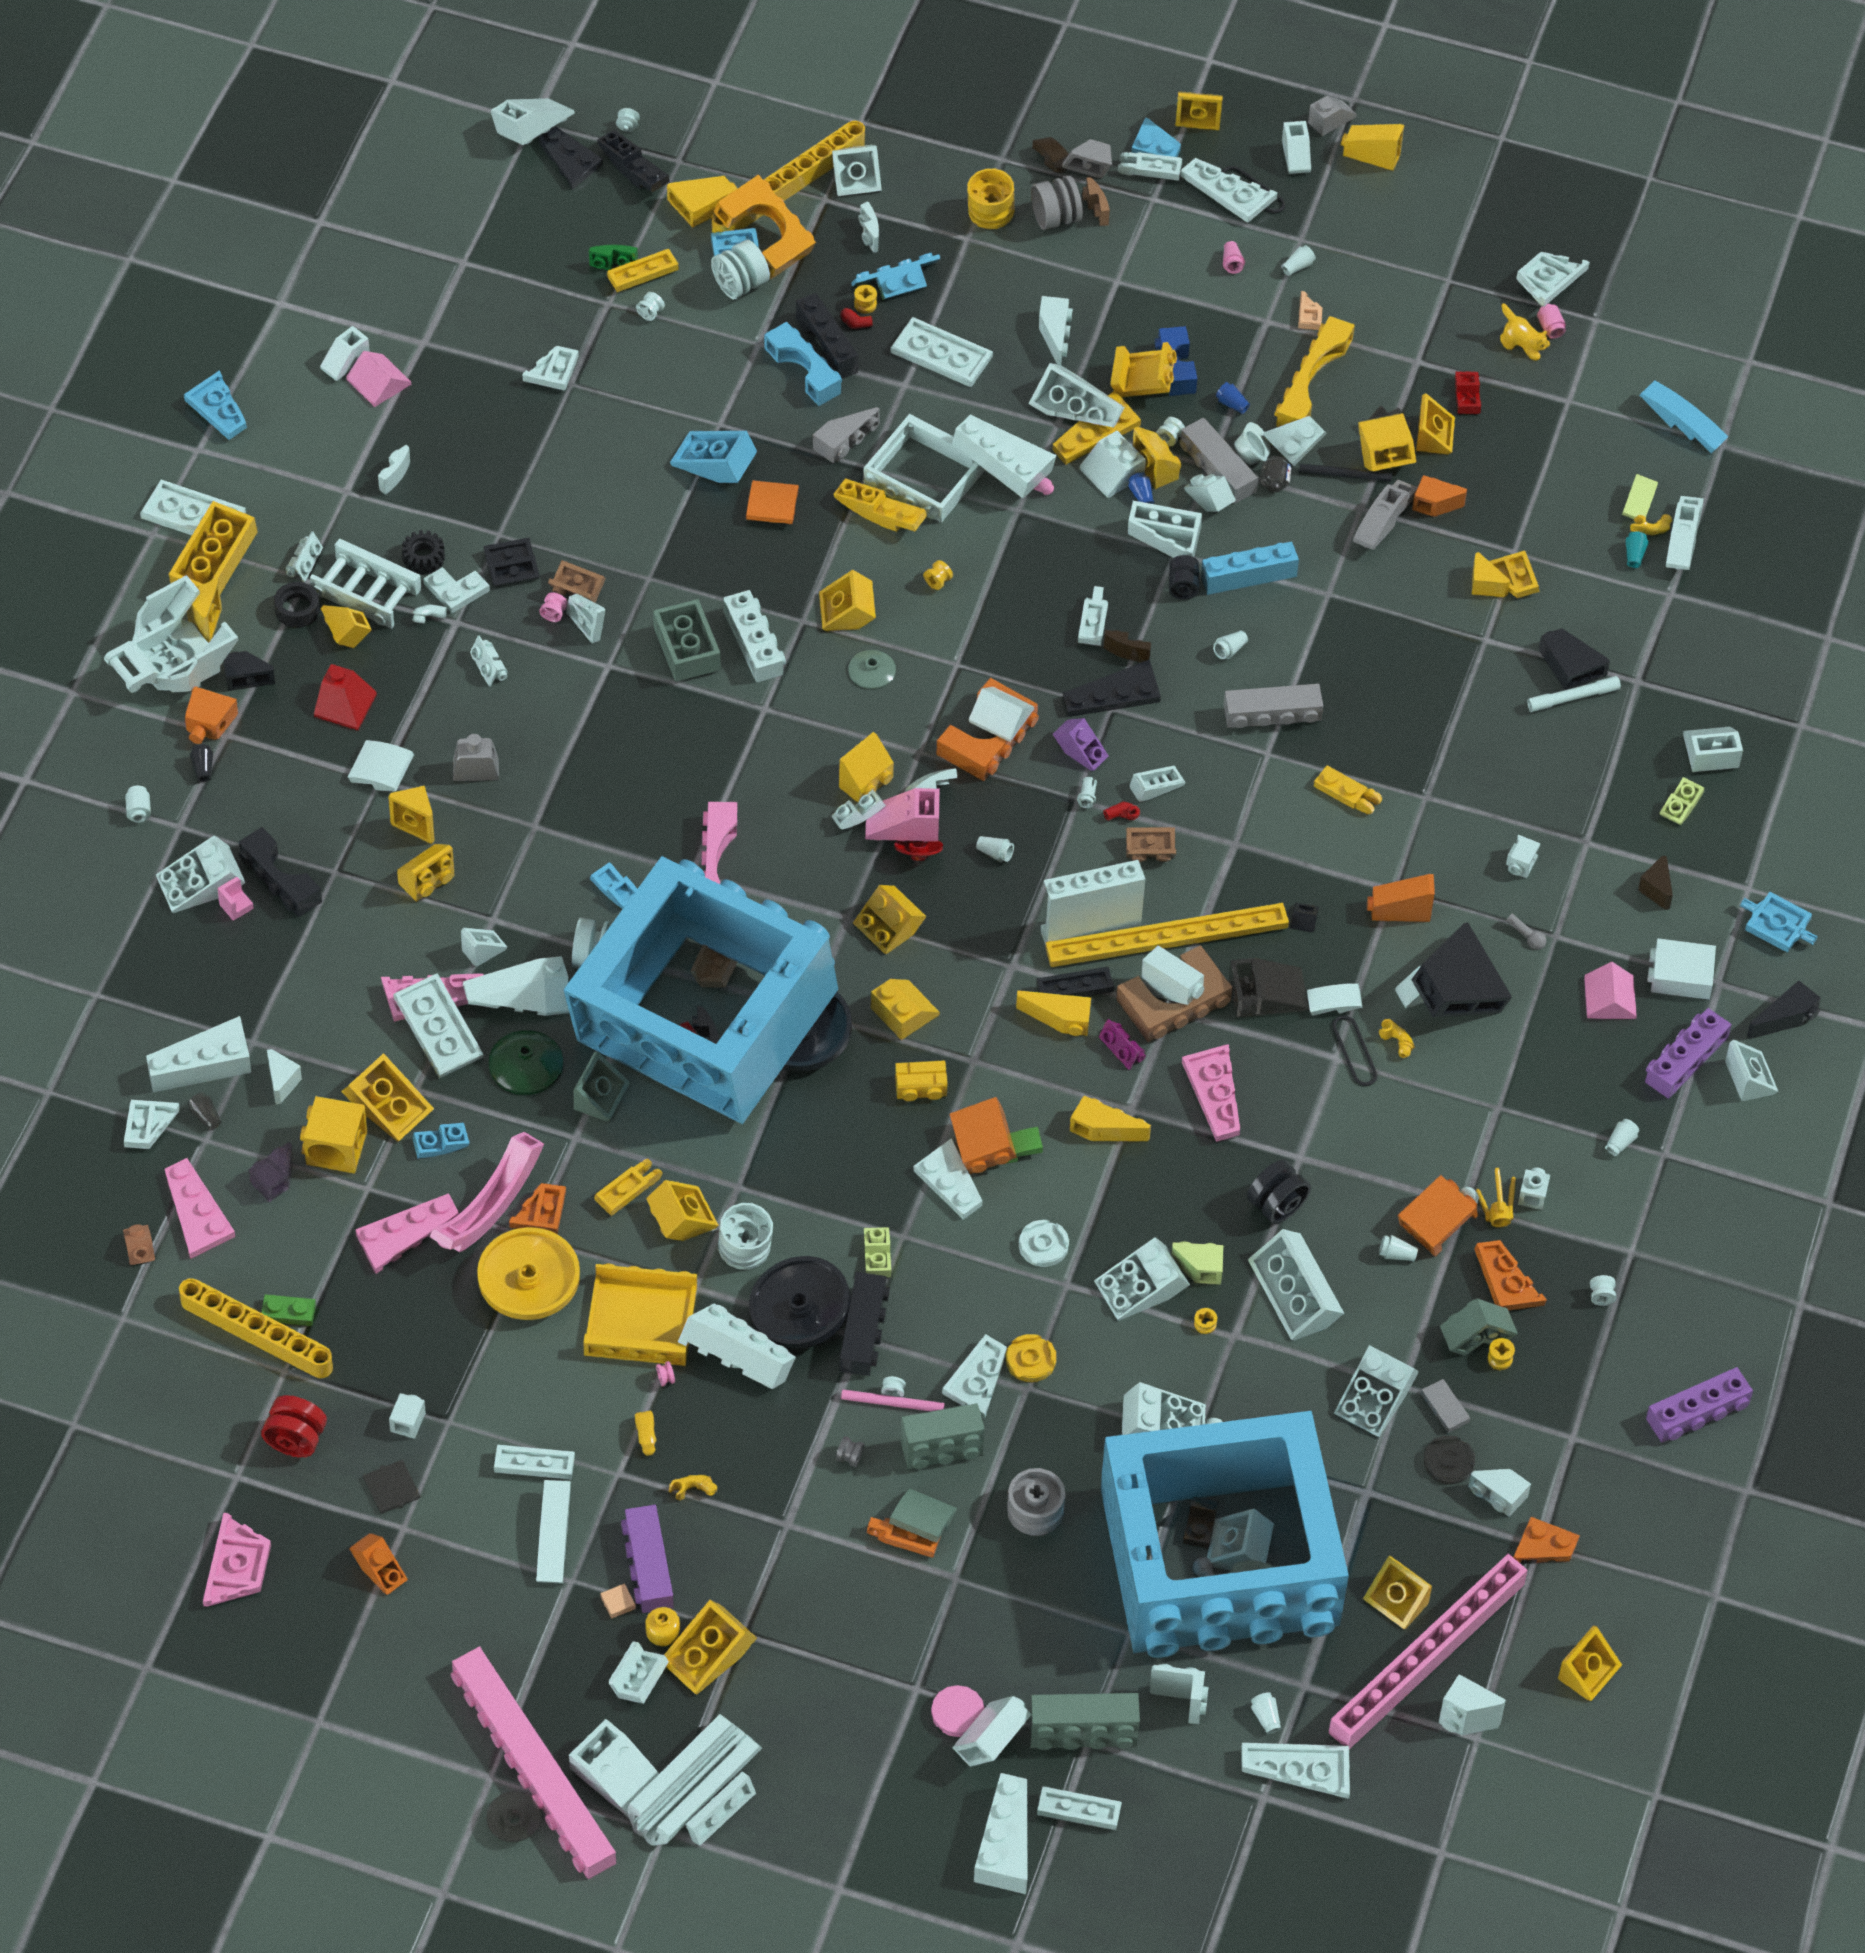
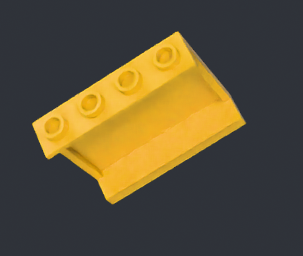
[583,1263,697,1366]

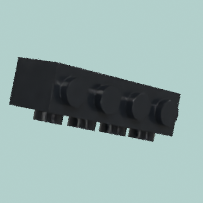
[840,1272,890,1376]

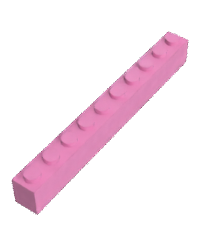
[1329,1554,1528,1749]
[451,1647,616,1879]

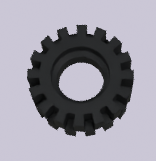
[402,530,445,575]

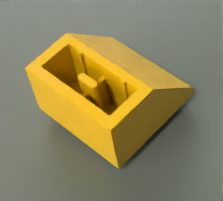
[1358,413,1416,471]
[397,844,455,902]
[853,885,926,954]

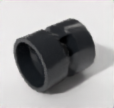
[1169,555,1199,600]

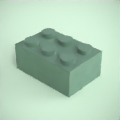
[653,599,720,682]
[901,1403,985,1469]

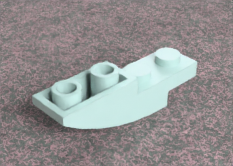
[1666,496,1704,570]

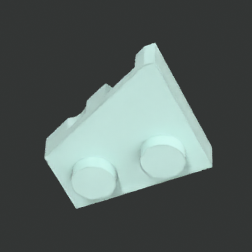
[522,346,579,390]
[124,1100,180,1149]

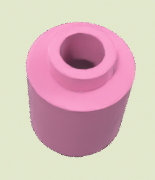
[1537,304,1566,339]

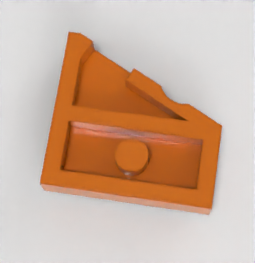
[509,1183,566,1234]
[1513,1517,1580,1563]

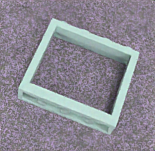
[864,414,985,523]

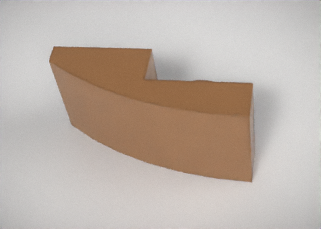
[1082,177,1110,226]

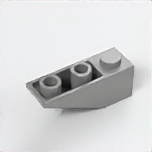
[813,407,880,464]

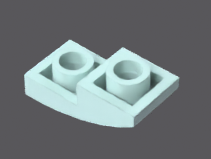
[859,202,879,253]
[378,445,410,495]
[905,768,957,792]
[832,789,886,830]
[1307,984,1363,1016]

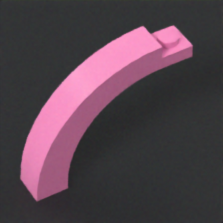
[430,1132,544,1252]

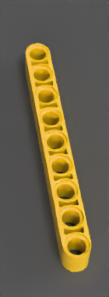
[712,121,865,233]

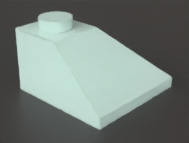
[832,145,882,196]

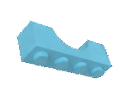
[764,322,842,406]

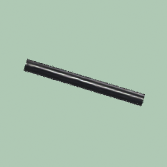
[1299,463,1392,482]

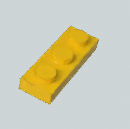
[607,248,679,292]

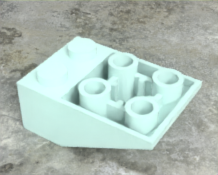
[490,98,575,145]
[156,835,245,913]
[1094,1237,1190,1321]
[1334,1345,1418,1437]
[1122,1382,1206,1435]
[569,1719,659,1818]

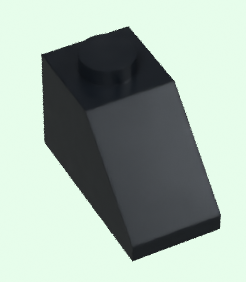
[223,651,275,691]

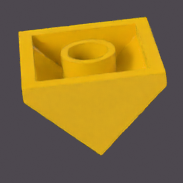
[1416,393,1455,454]
[187,579,222,643]
[388,786,435,844]
[1363,1556,1432,1629]
[1558,1626,1622,1701]

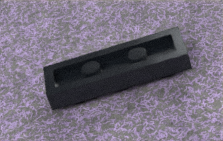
[1036,967,1114,997]

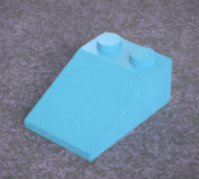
[670,431,757,483]

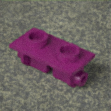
[1099,1019,1146,1070]

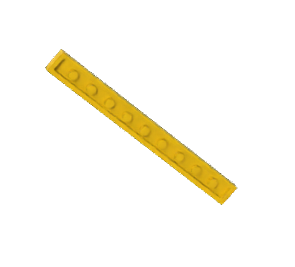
[1045,903,1289,967]

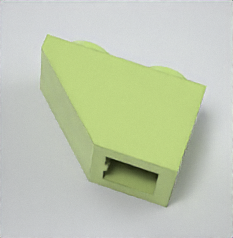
[1171,1241,1223,1285]

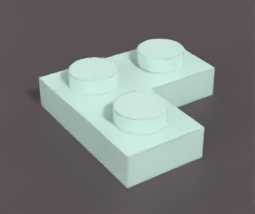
[423,567,490,614]

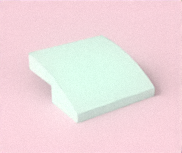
[348,740,414,791]

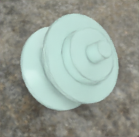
[616,108,640,132]

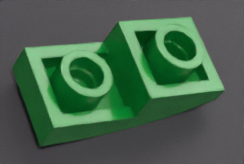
[589,245,638,270]

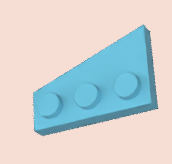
[184,371,247,440]

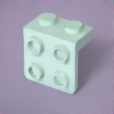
[1150,1664,1208,1724]

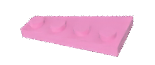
[381,974,483,1022]
[1182,1044,1240,1142]
[356,1193,459,1274]

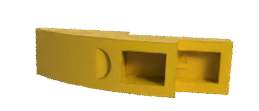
[833,479,927,532]

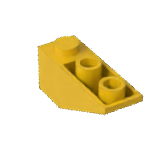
[1069,1096,1151,1141]

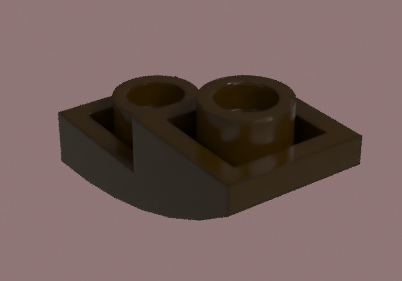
[1032,137,1069,173]
[1104,630,1151,663]

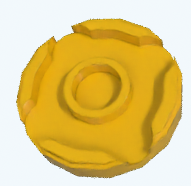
[1006,1334,1056,1382]

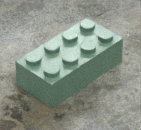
[1029,1693,1140,1750]

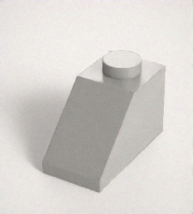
[1308,95,1357,136]
[1062,139,1112,179]

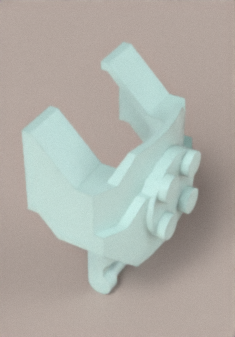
[104,575,238,693]

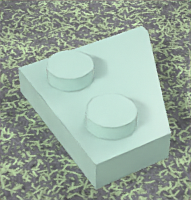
[1263,416,1327,466]
[566,594,605,644]

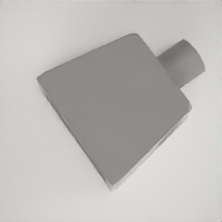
[453,734,499,781]

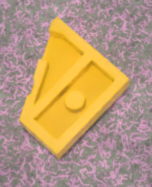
[1489,551,1539,598]

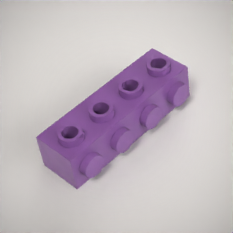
[1645,1008,1732,1099]
[1646,1367,1753,1443]

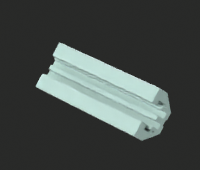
[627,1714,762,1846]

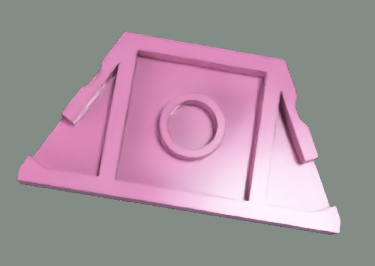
[203,1513,271,1607]

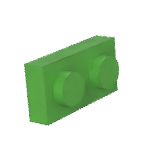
[261,1294,316,1326]

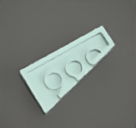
[1180,158,1278,223]

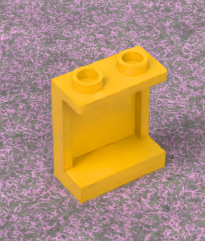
[1110,342,1177,397]

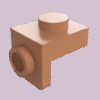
[123,1225,155,1265]

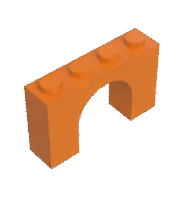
[936,678,1039,781]

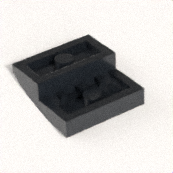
[483,538,540,587]

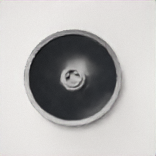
[783,992,852,1071]
[749,1256,851,1349]

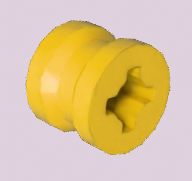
[854,285,877,314]
[923,560,953,590]
[1487,1338,1515,1370]

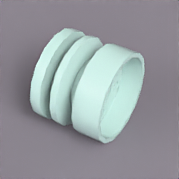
[711,240,770,299]
[572,917,610,969]
[718,1203,773,1270]

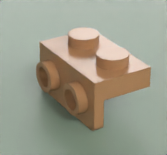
[548,560,606,603]
[1126,827,1176,862]
[691,944,737,987]

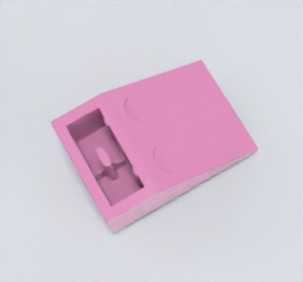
[865,788,939,842]

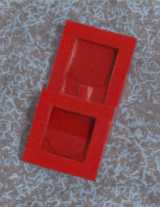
[1455,372,1481,414]

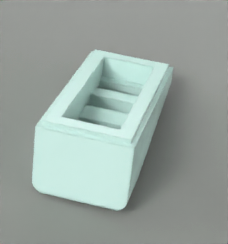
[1130,766,1185,802]

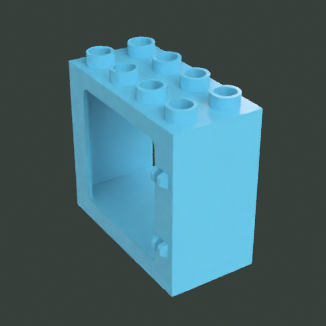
[1100,1411,1349,1658]

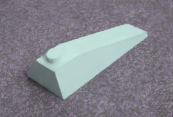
[1029,363,1125,427]
[462,956,569,1016]

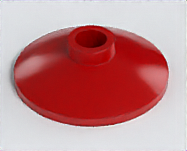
[895,840,943,861]

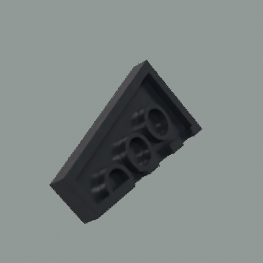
[1062,660,1161,717]

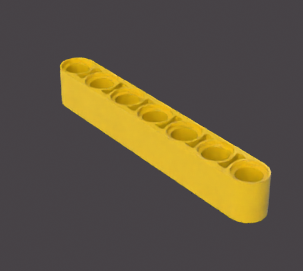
[179,1278,333,1378]

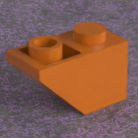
[1412,475,1467,517]
[349,1533,408,1595]

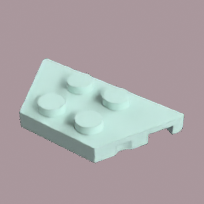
[1516,252,1590,307]

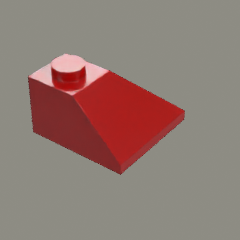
[314,664,377,730]

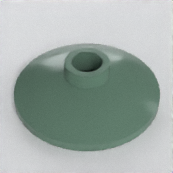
[848,650,896,689]

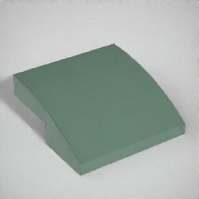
[889,1488,957,1543]

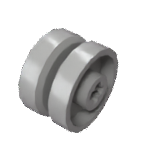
[1007,1468,1065,1536]

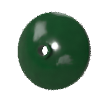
[489,1030,563,1095]

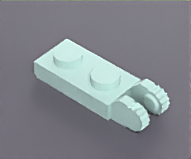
[1117,152,1182,181]

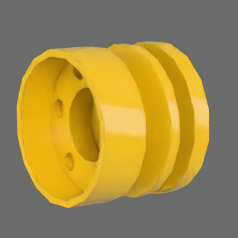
[967,168,1015,229]

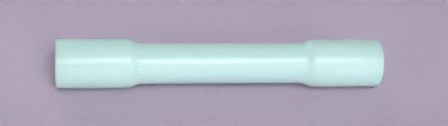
[1527,676,1621,712]

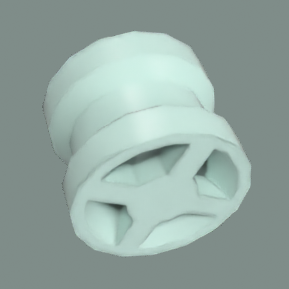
[636,292,665,321]
[1156,417,1185,446]
[1590,1275,1616,1306]

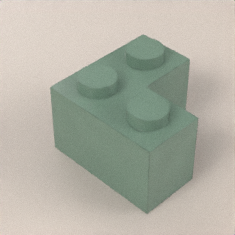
[1440,1299,1518,1356]

